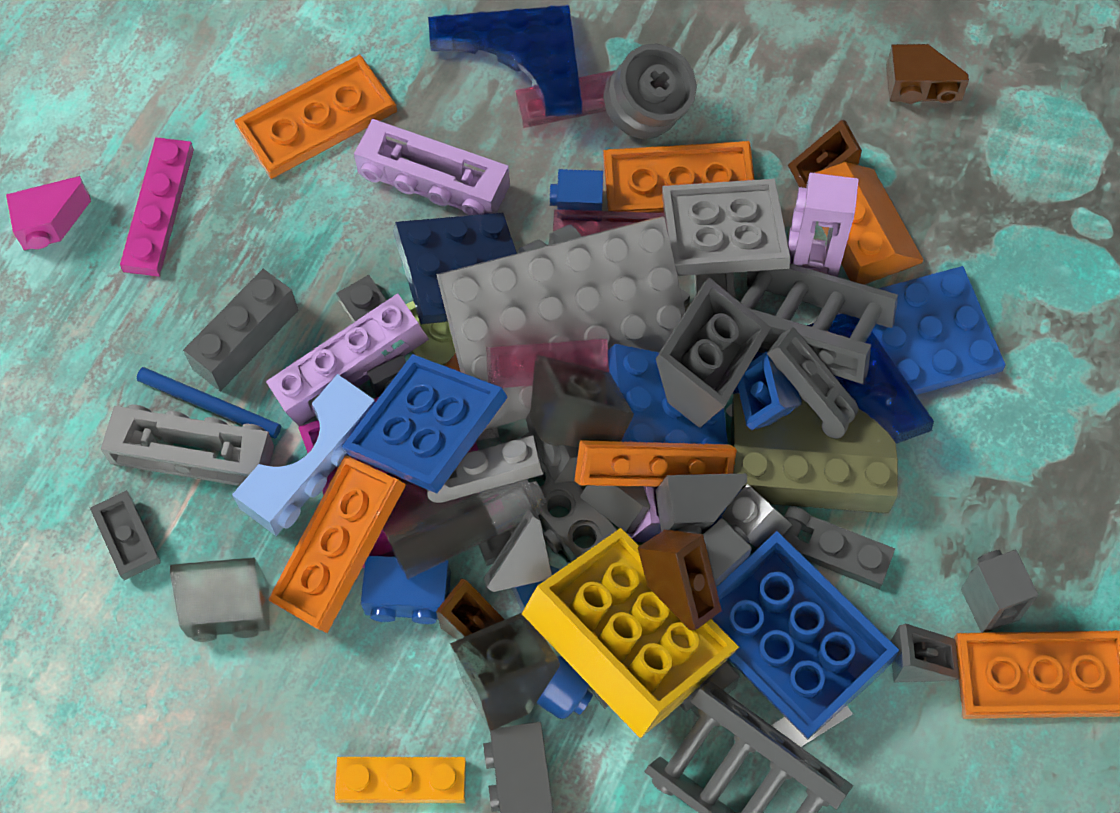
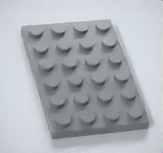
[436,217,686,430]

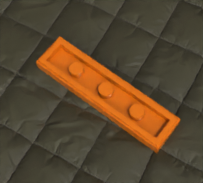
[574,440,737,487]

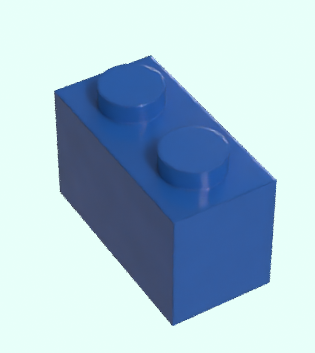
[361,556,451,624]

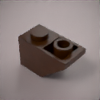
[886,44,969,104]

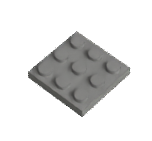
[662,179,790,276]

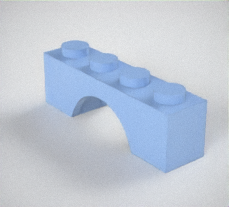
[232,374,375,536]

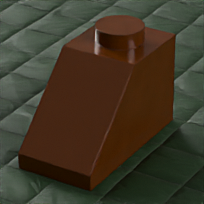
[638,530,722,631]

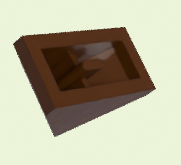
[788,120,862,188]
[436,579,516,663]

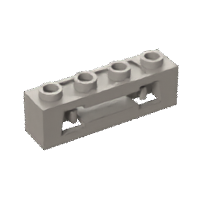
[101,404,275,486]

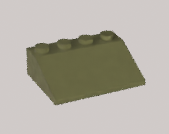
[731,389,898,513]

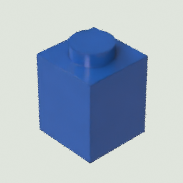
[550,169,603,222]

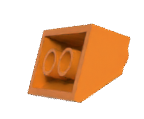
[815,162,924,285]

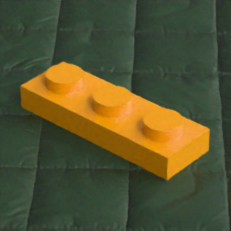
[335,757,466,803]

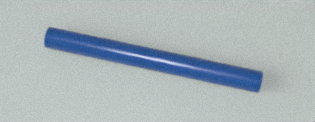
[137,367,281,439]

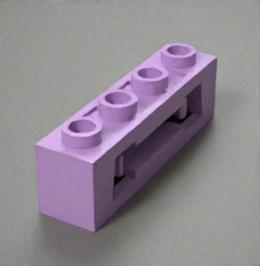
[354,119,510,215]
[788,173,858,277]
[266,293,429,426]

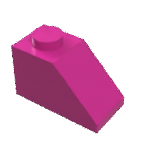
[6,176,91,251]

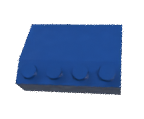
[712,531,899,740]

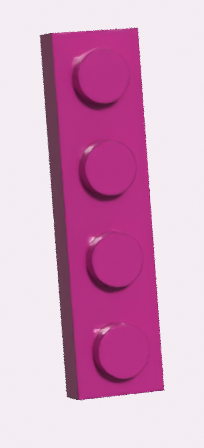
[120,137,194,277]

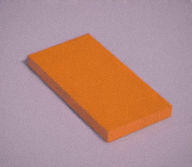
[234,54,397,179]
[603,141,755,220]
[268,455,406,633]
[954,631,1120,719]

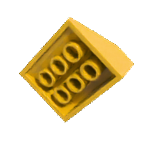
[522,528,739,738]

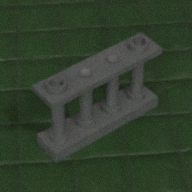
[740,264,898,384]
[644,681,854,813]

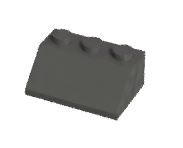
[656,278,771,428]

